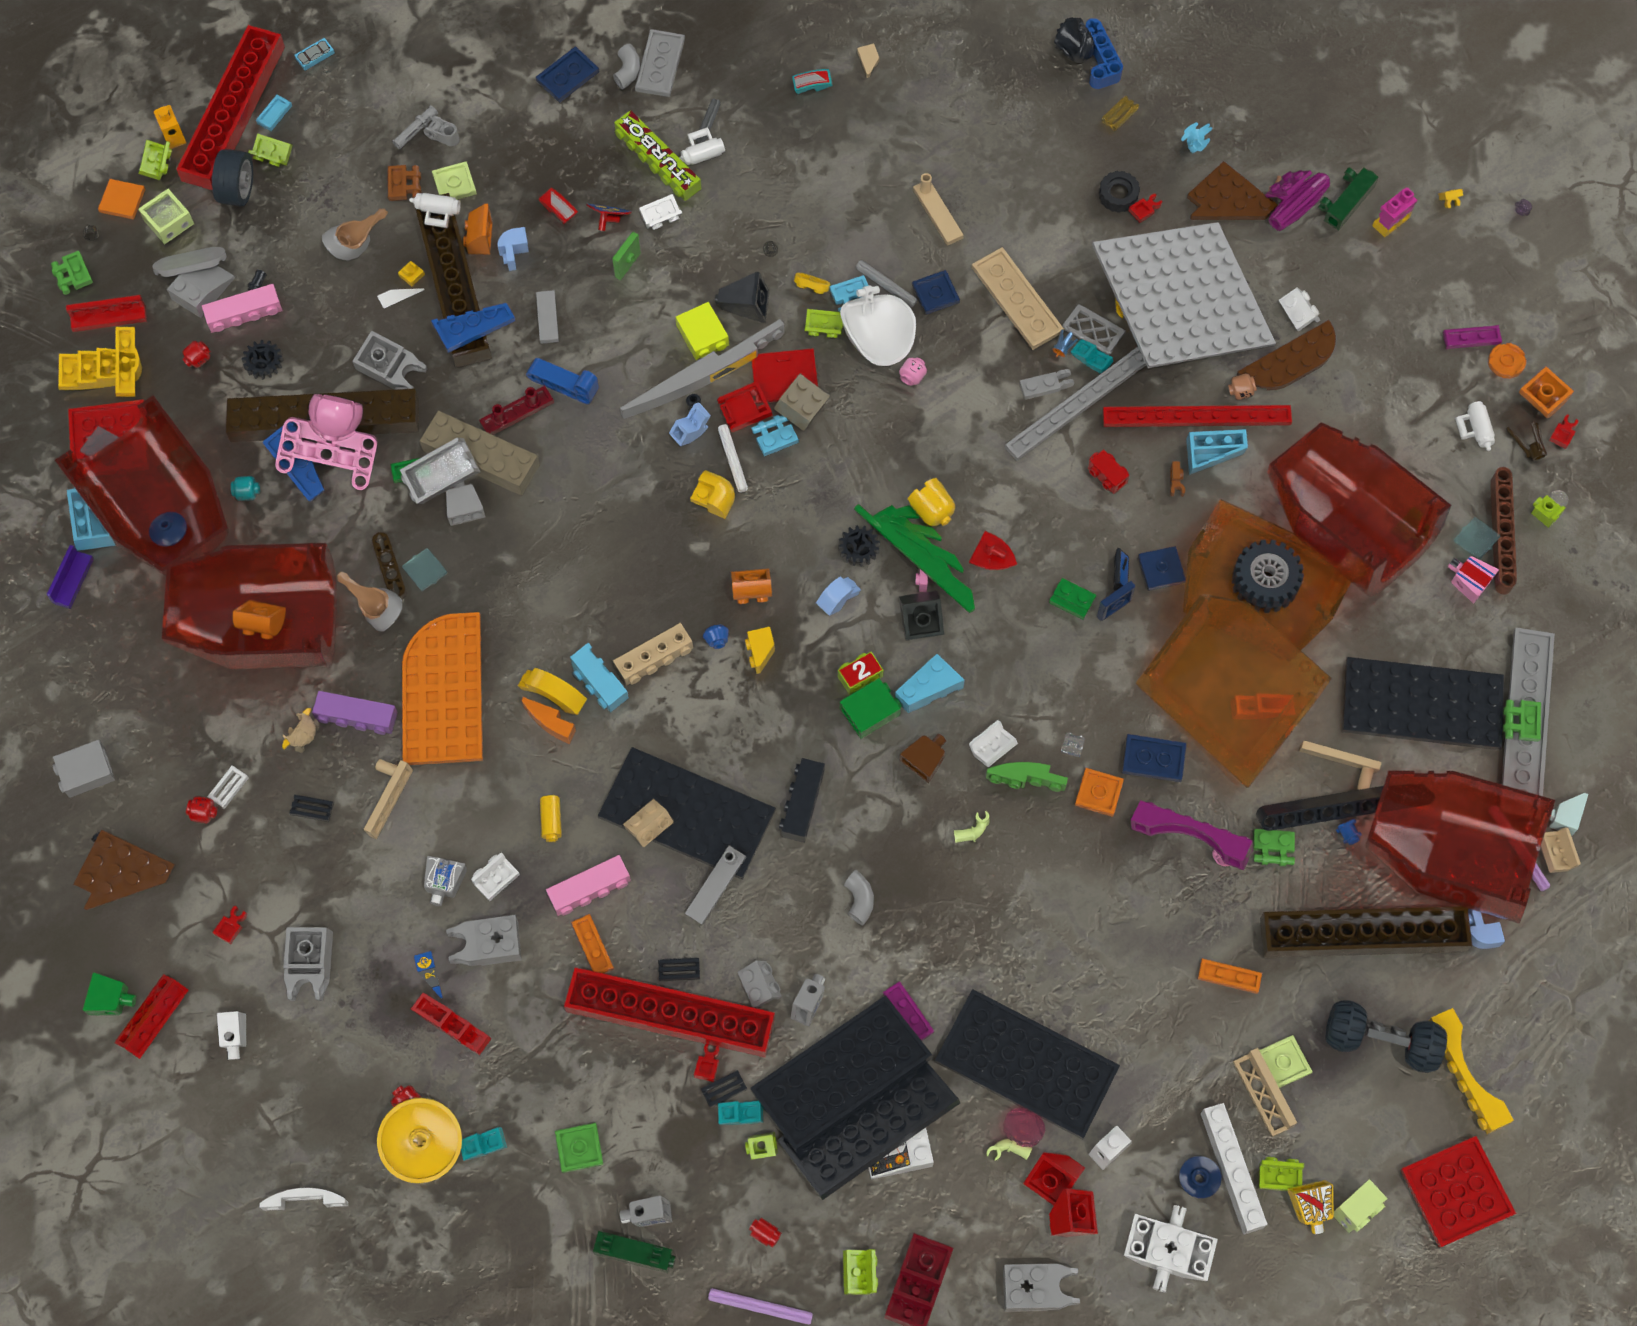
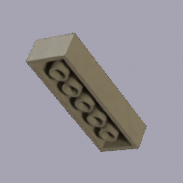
[420,411,540,496]

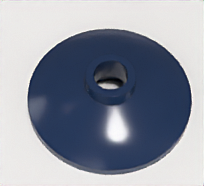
[149,512,187,547]
[1179,1156,1222,1199]

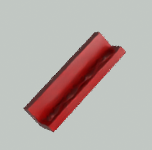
[66,295,147,332]
[114,974,189,1059]

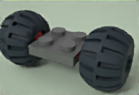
[1325,1000,1447,1073]

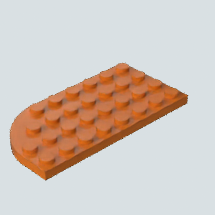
[402,612,483,765]

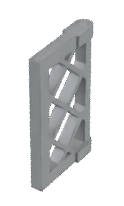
[1062,304,1126,355]

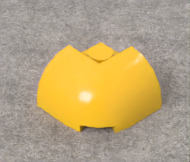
[690,470,735,519]

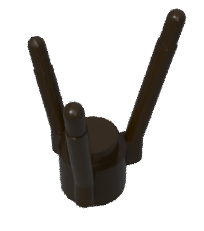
[1506,421,1547,461]

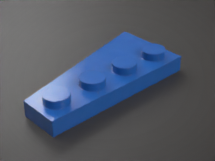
[431,303,515,353]
[262,422,325,502]

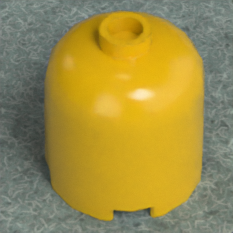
[908,478,955,527]

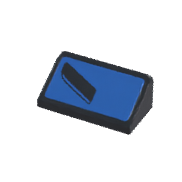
[1113,548,1129,591]

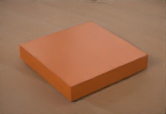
[98,179,146,220]
[1075,768,1124,817]

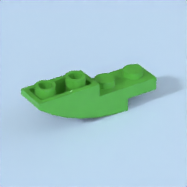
[986,762,1068,792]

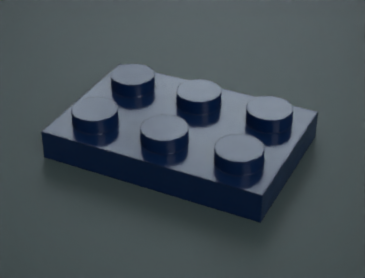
[536,46,600,103]
[1122,734,1186,782]

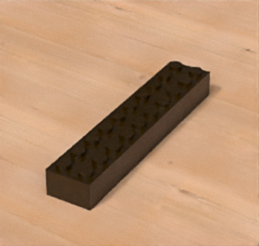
[415,193,492,368]
[226,389,419,442]
[1260,906,1472,958]

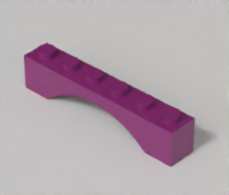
[1131,800,1253,870]

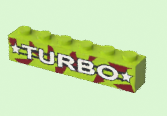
[614,110,702,201]

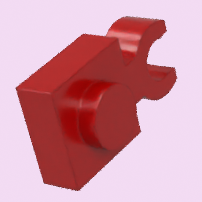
[1128,194,1163,223]
[1549,414,1579,449]
[213,906,247,945]
[694,1043,720,1082]

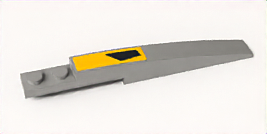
[620,319,784,419]

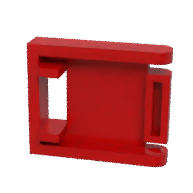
[717,381,773,432]

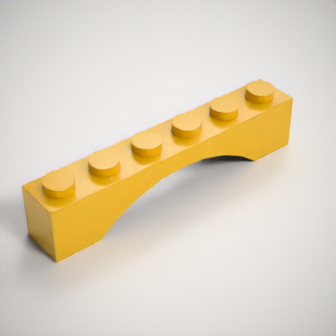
[1428,1008,1514,1135]

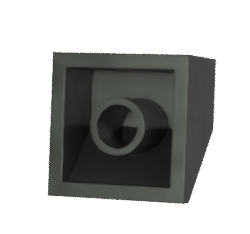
[899,591,944,640]

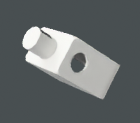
[217,1011,246,1060]
[1088,1126,1132,1170]

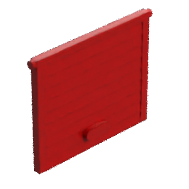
[752,348,818,404]

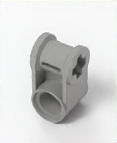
[423,116,460,147]

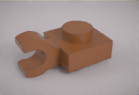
[1170,461,1185,497]

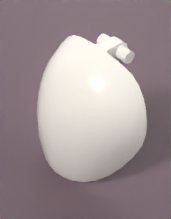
[840,285,916,366]

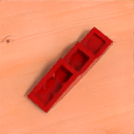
[411,993,492,1056]

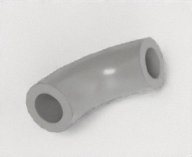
[613,44,640,90]
[844,870,874,925]

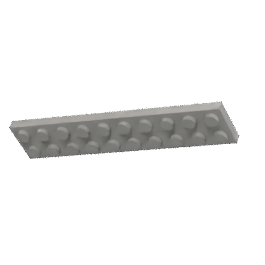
[1500,628,1555,819]

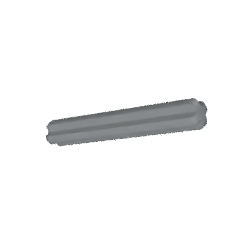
[856,260,917,307]

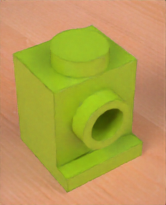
[1531,495,1565,528]
[745,1132,778,1160]

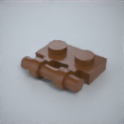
[388,165,421,201]

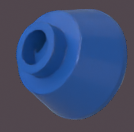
[703,625,729,649]

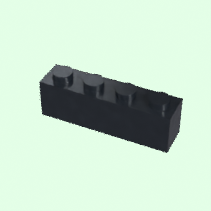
[779,758,825,843]

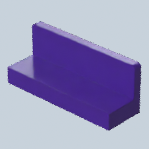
[47,545,94,609]

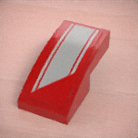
[538,187,578,225]

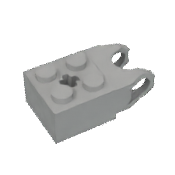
[352,331,427,390]
[446,915,522,966]
[283,927,333,1001]
[1003,1264,1080,1312]

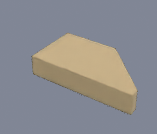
[857,44,879,78]

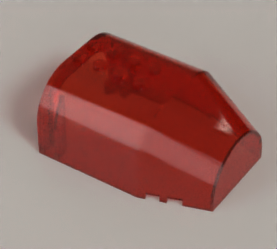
[55,395,229,576]
[1267,422,1452,597]
[162,543,337,669]
[1365,771,1555,924]

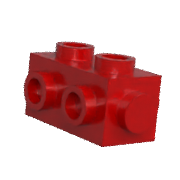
[1088,449,1130,494]

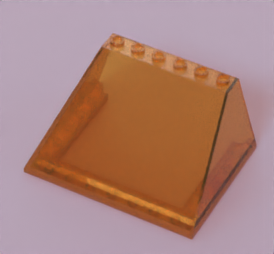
[1183,499,1360,662]
[1136,594,1332,788]

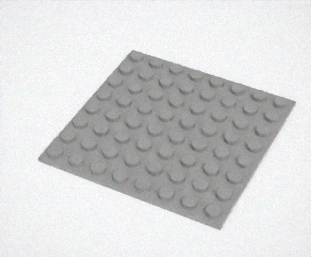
[1092,222,1276,368]

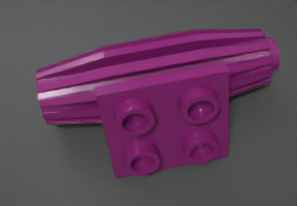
[1265,170,1330,231]

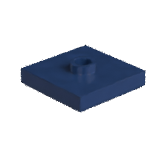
[912,270,960,315]
[1138,546,1186,591]
[1097,581,1135,621]

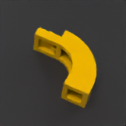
[518,668,587,715]

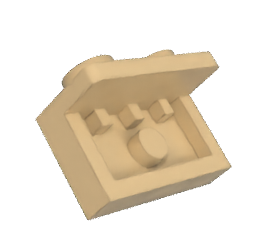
[623,799,673,847]
[1537,827,1580,873]

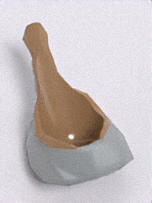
[322,209,388,261]
[337,572,402,632]

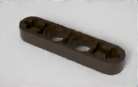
[372,532,407,600]

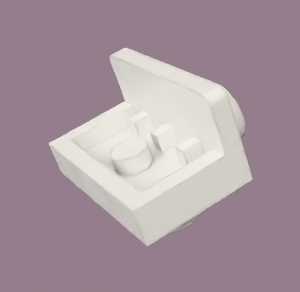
[639,194,682,230]
[1279,288,1320,331]
[969,720,1018,767]
[471,853,520,901]

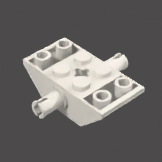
[1124,1205,1218,1292]

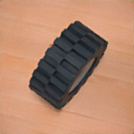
[1231,539,1304,613]

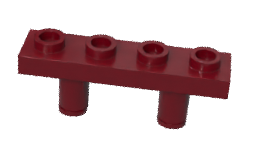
[479,385,554,435]

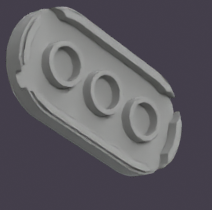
[152,247,227,277]

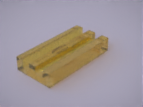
[1102,95,1139,131]

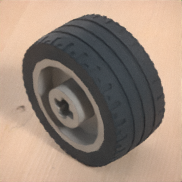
[212,149,253,206]

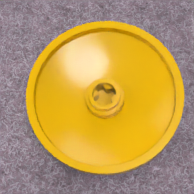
[377,1097,462,1183]

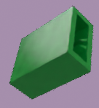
[839,678,902,739]

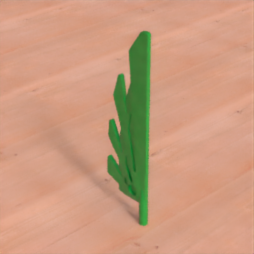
[854,504,975,613]

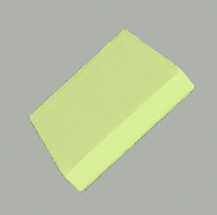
[432,161,477,200]
[1259,1035,1312,1088]

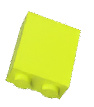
[675,302,729,360]

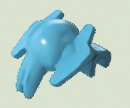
[1181,122,1212,153]

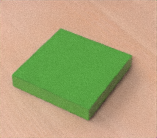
[555,1123,604,1173]

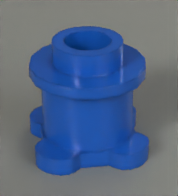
[1336,819,1362,845]

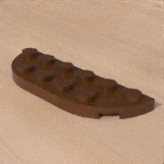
[1237,320,1336,391]

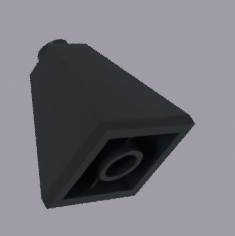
[715,272,769,323]

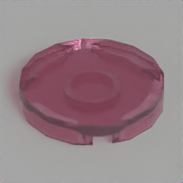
[1003,1108,1045,1147]

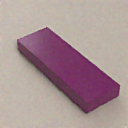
[1443,325,1502,349]
[883,981,935,1041]

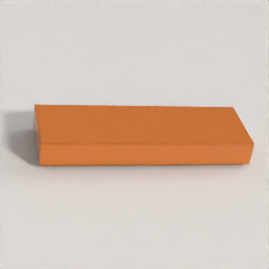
[571,914,614,974]
[1197,958,1262,994]

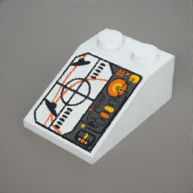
[869,1128,934,1179]

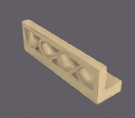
[1233,1048,1297,1137]

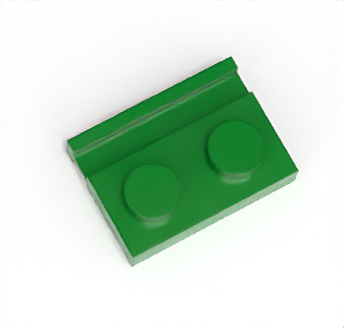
[1049,578,1096,620]

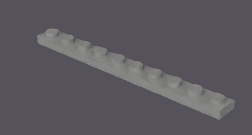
[1005,347,1146,461]

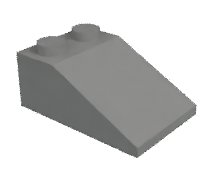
[167,266,235,318]

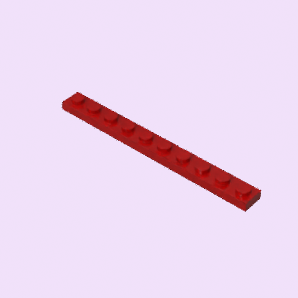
[1103,405,1292,427]

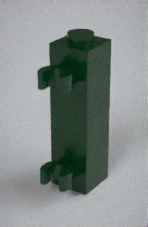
[1318,167,1379,231]
[593,1231,676,1273]

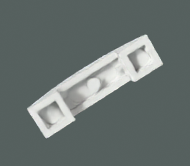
[260,1188,348,1211]

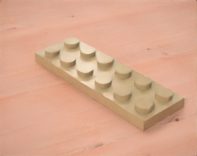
[972,247,1064,350]

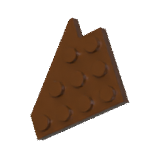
[1187,161,1278,220]
[73,830,176,910]

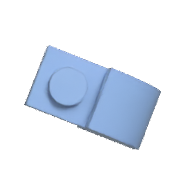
[498,227,529,271]
[669,403,711,446]
[816,576,861,616]
[1468,905,1505,949]

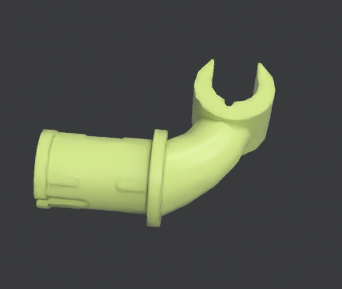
[954,811,990,843]
[986,1137,1032,1160]

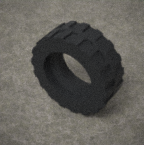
[1099,171,1140,213]

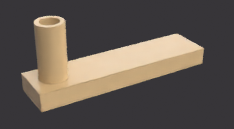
[913,173,964,246]
[1299,741,1381,790]
[364,759,413,839]

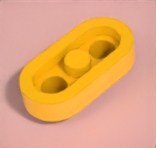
[794,273,830,294]

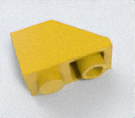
[745,627,775,674]

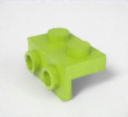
[248,133,293,167]
[138,140,172,180]
[804,309,843,338]
[1259,1157,1304,1191]
[843,1249,878,1295]

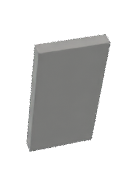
[635,29,685,97]

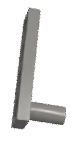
[685,846,746,925]

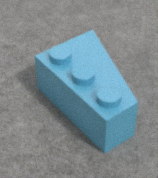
[1186,429,1248,475]
[67,487,115,551]
[570,643,629,712]
[895,654,965,713]

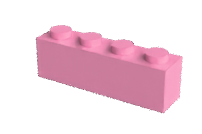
[202,284,283,333]
[546,855,631,916]

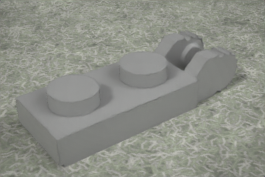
[1019,369,1075,400]

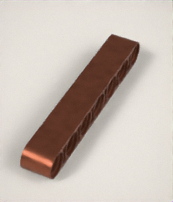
[1491,467,1517,595]

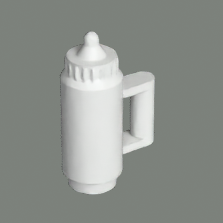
[679,127,725,165]
[409,193,460,228]
[1455,401,1495,451]

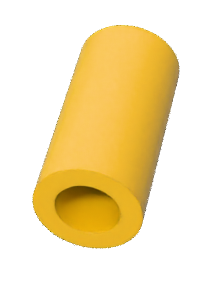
[540,795,562,842]

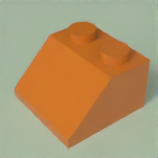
[463,204,493,255]

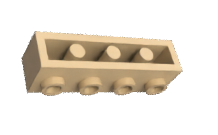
[613,623,693,686]

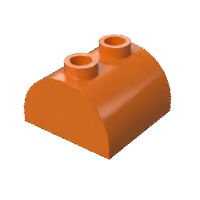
[1519,367,1574,418]
[731,569,772,604]
[233,600,286,639]

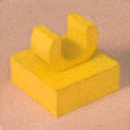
[1438,189,1463,208]
[398,261,425,286]

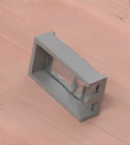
[400,437,481,504]

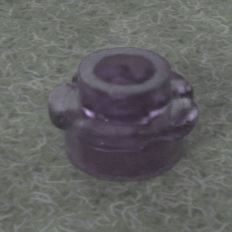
[1515,199,1532,216]

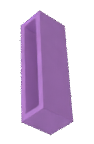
[312,691,398,735]

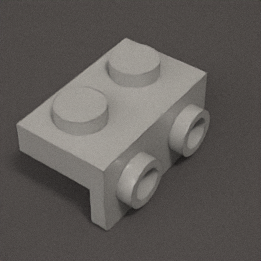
[738,961,782,1008]

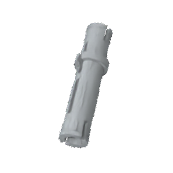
[392,105,438,149]

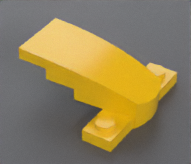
[58,327,142,397]

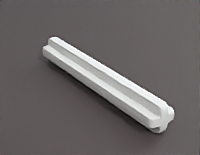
[718,424,748,493]

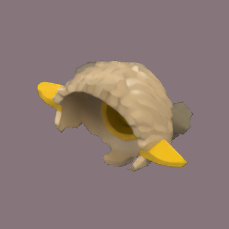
[282,708,320,753]

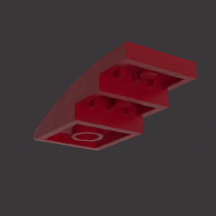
[884,1233,954,1326]

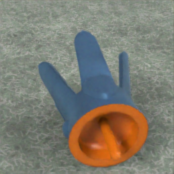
[1052,329,1078,357]

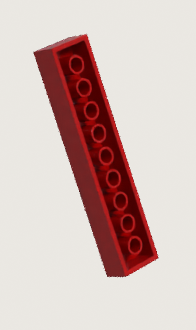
[176,25,285,190]
[564,967,775,1058]

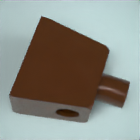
[900,734,946,784]

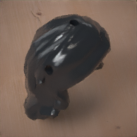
[1054,17,1095,63]

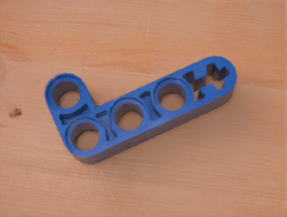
[1085,18,1123,89]
[526,358,599,404]

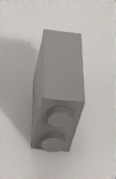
[52,740,115,798]

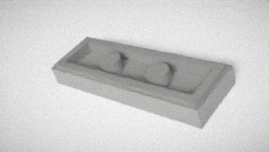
[536,290,559,344]

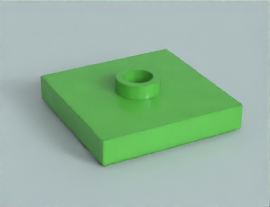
[612,232,641,280]

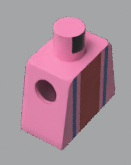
[1448,556,1498,603]

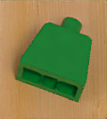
[83,973,136,1016]

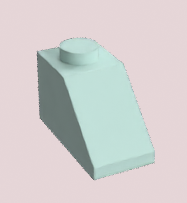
[1548,793,1588,836]

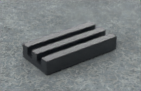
[289,794,334,822]
[658,958,700,981]
[701,1070,747,1108]

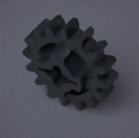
[241,340,284,380]
[839,525,880,566]

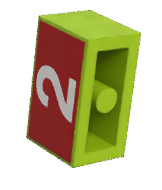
[838,651,884,695]

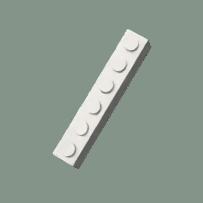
[1201,1103,1267,1235]

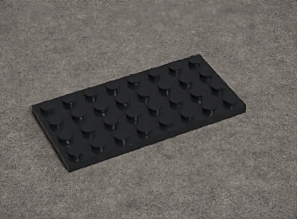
[1342,657,1504,750]
[598,747,776,880]
[935,989,1120,1140]
[750,995,933,1153]
[777,1062,960,1200]

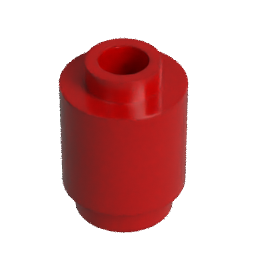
[749,1217,782,1248]

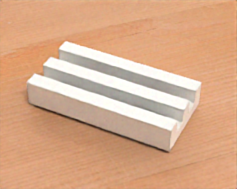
[207,766,249,809]

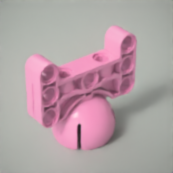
[276,394,377,490]

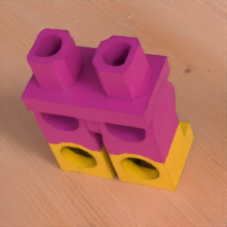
[1372,187,1418,237]

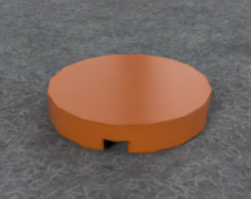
[1488,343,1526,379]

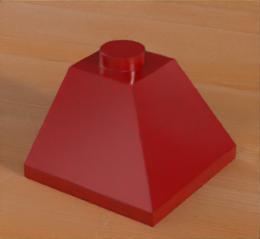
[1023,1152,1085,1206]
[1049,1189,1098,1237]

